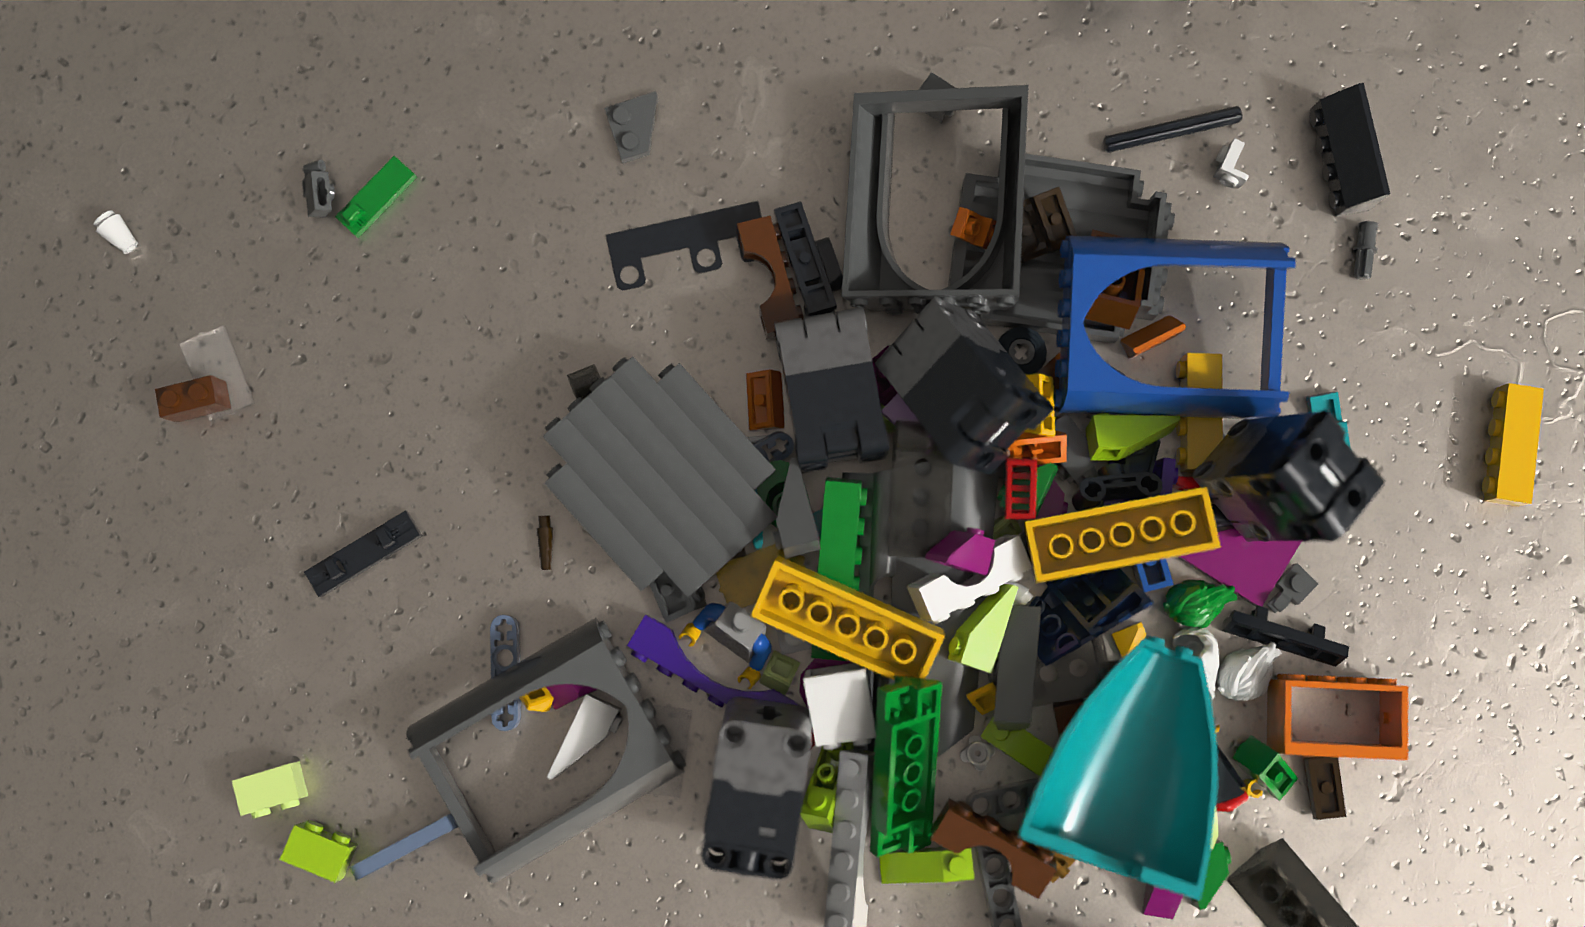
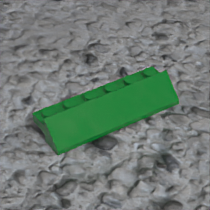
[870,676,942,857]

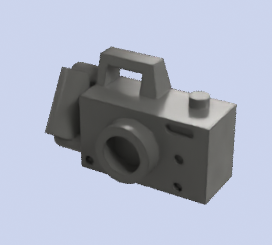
[302,160,335,217]

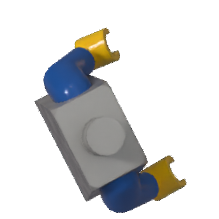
[679,601,772,689]

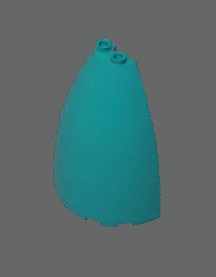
[1016,636,1218,900]

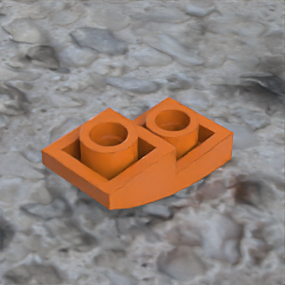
[950,207,996,250]

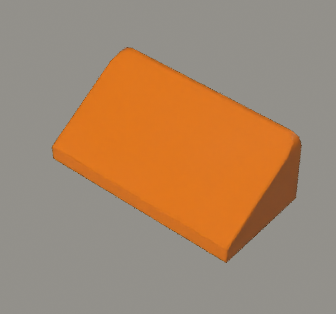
[1120,315,1186,359]
[746,369,785,431]

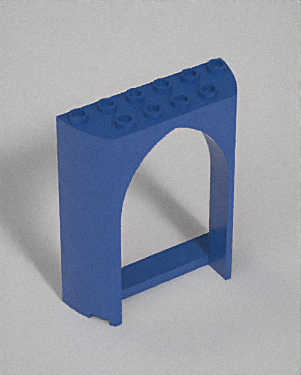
[1054,236,1296,419]

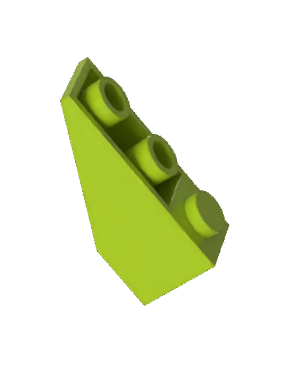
[1086,413,1181,461]
[801,741,854,833]

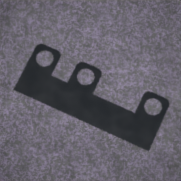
[606,201,762,291]

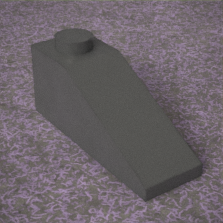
[773,457,820,558]

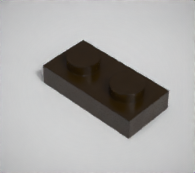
[1304,756,1347,820]

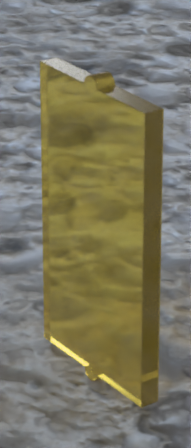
[716,544,806,608]

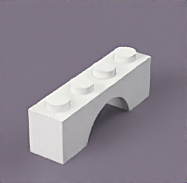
[907,534,1033,623]

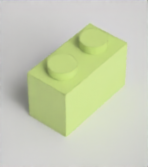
[232,761,308,819]

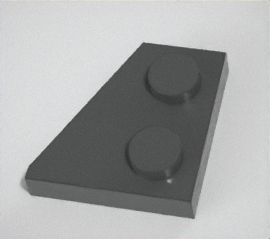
[604,91,658,163]

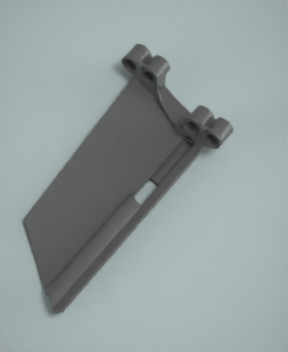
[842,458,1015,757]

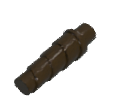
[537,515,553,570]

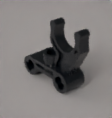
[1072,439,1163,512]

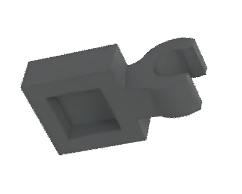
[1266,563,1318,613]

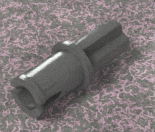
[1353,221,1378,279]

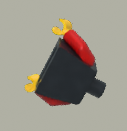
[1215,725,1263,812]

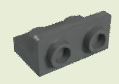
[650,572,707,623]

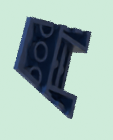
[1029,568,1155,666]

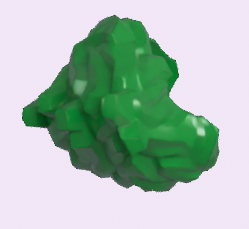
[1163,579,1237,629]

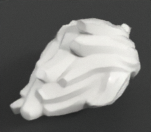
[1172,626,1219,699]
[1216,642,1282,701]

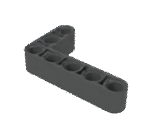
[966,778,1039,927]

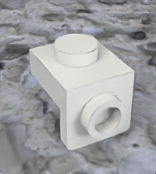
[1213,138,1249,188]

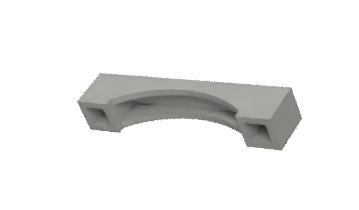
[824,749,875,927]

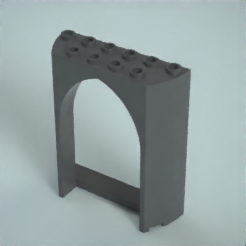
[842,85,1029,315]
[406,618,687,883]

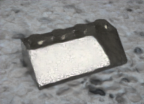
[1227,838,1359,927]

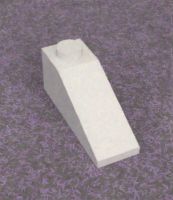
[547,694,623,780]

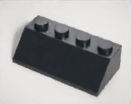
[1309,83,1391,217]

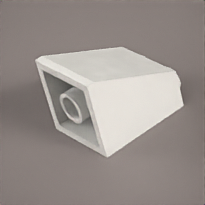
[804,663,876,750]

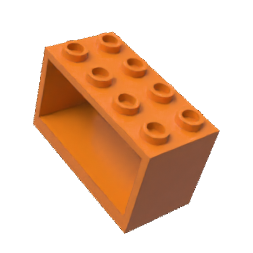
[1267,674,1408,760]

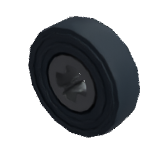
[998,327,1047,375]

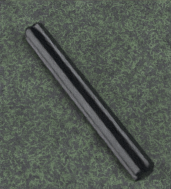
[1103,106,1243,153]

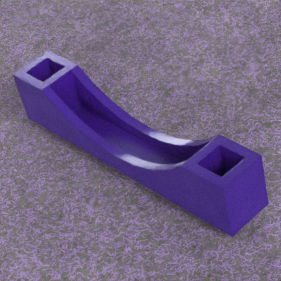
[627,615,800,708]

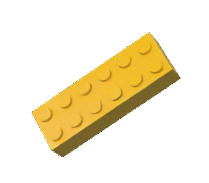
[1023,487,1221,584]
[751,555,945,680]

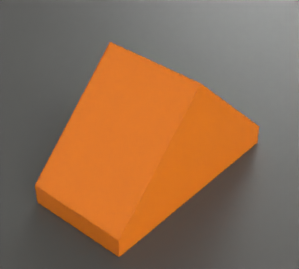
[1008,430,1067,468]

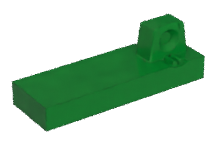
[335,156,417,238]

